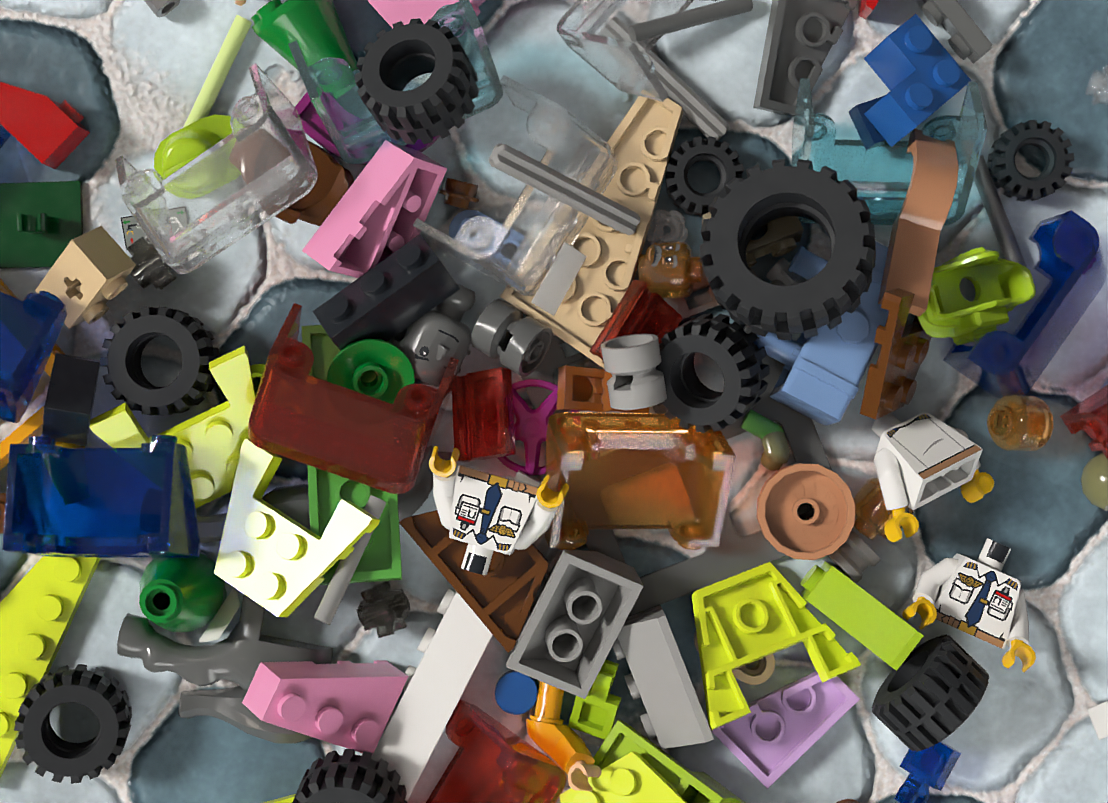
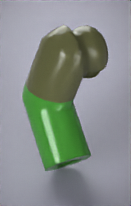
[740,409,790,471]

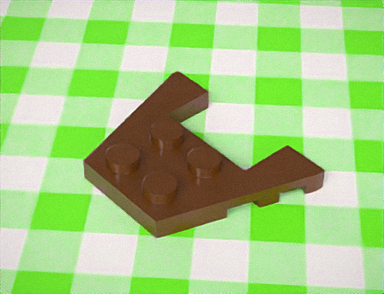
[860,288,932,420]

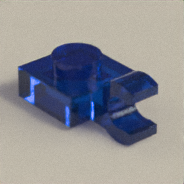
[895,741,961,803]

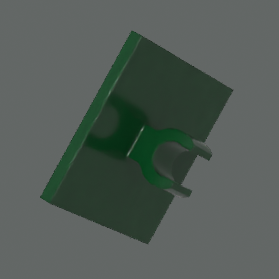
[0,181,83,269]

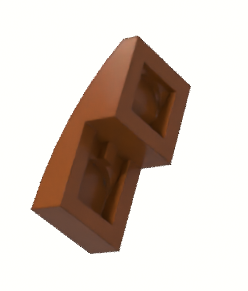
[557,366,649,415]

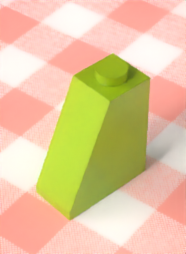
[800,561,924,671]

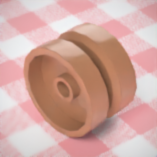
[756,463,855,560]

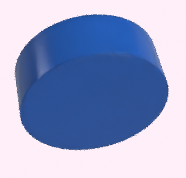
[495,670,538,715]

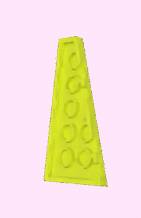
[0,539,102,778]

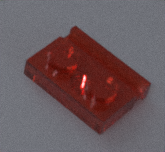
[590,280,683,364]
[451,367,516,463]

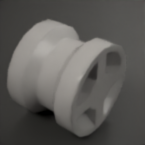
[827,530,881,584]

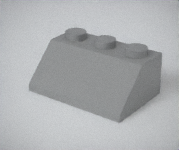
[506,549,643,699]
[612,605,714,749]

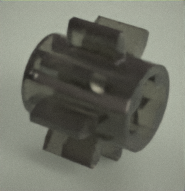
[126,236,180,290]
[356,581,411,638]

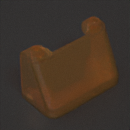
[545,412,736,550]

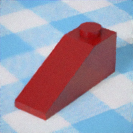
[0,82,90,170]

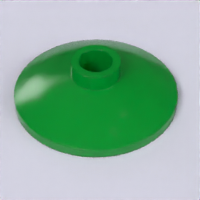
[326,339,415,424]

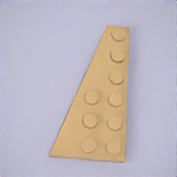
[500,85,684,369]

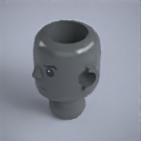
[392,283,476,388]

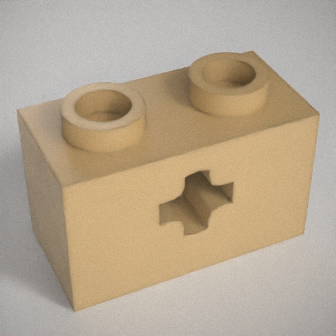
[35,226,136,329]

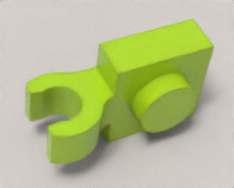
[568,660,622,740]

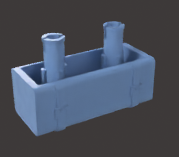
[754,241,889,426]

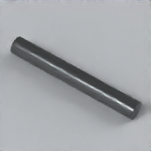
[629,0,753,43]

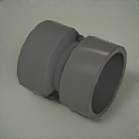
[471,299,553,377]

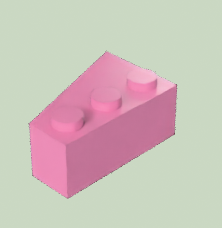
[302,140,447,278]
[242,660,408,756]

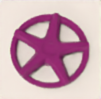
[485,379,581,476]

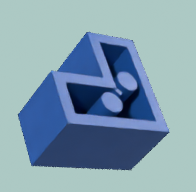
[864,14,972,147]

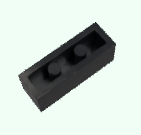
[313,234,460,351]

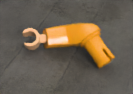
[526,681,601,792]

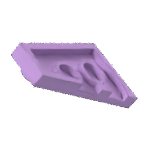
[708,671,860,789]

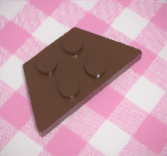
[399,510,550,653]

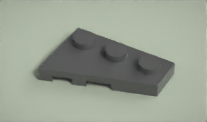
[753,0,859,116]

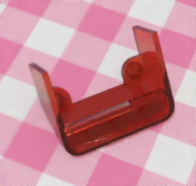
[248,303,459,494]

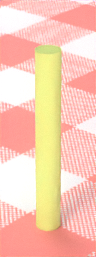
[183,15,252,128]

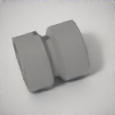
[601,334,667,410]

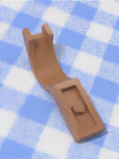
[878,129,959,317]

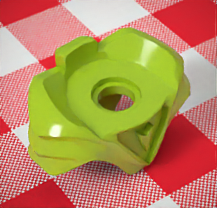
[917,247,1036,345]

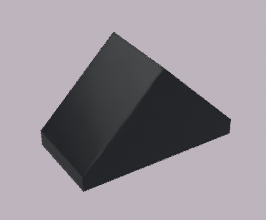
[42,353,100,446]

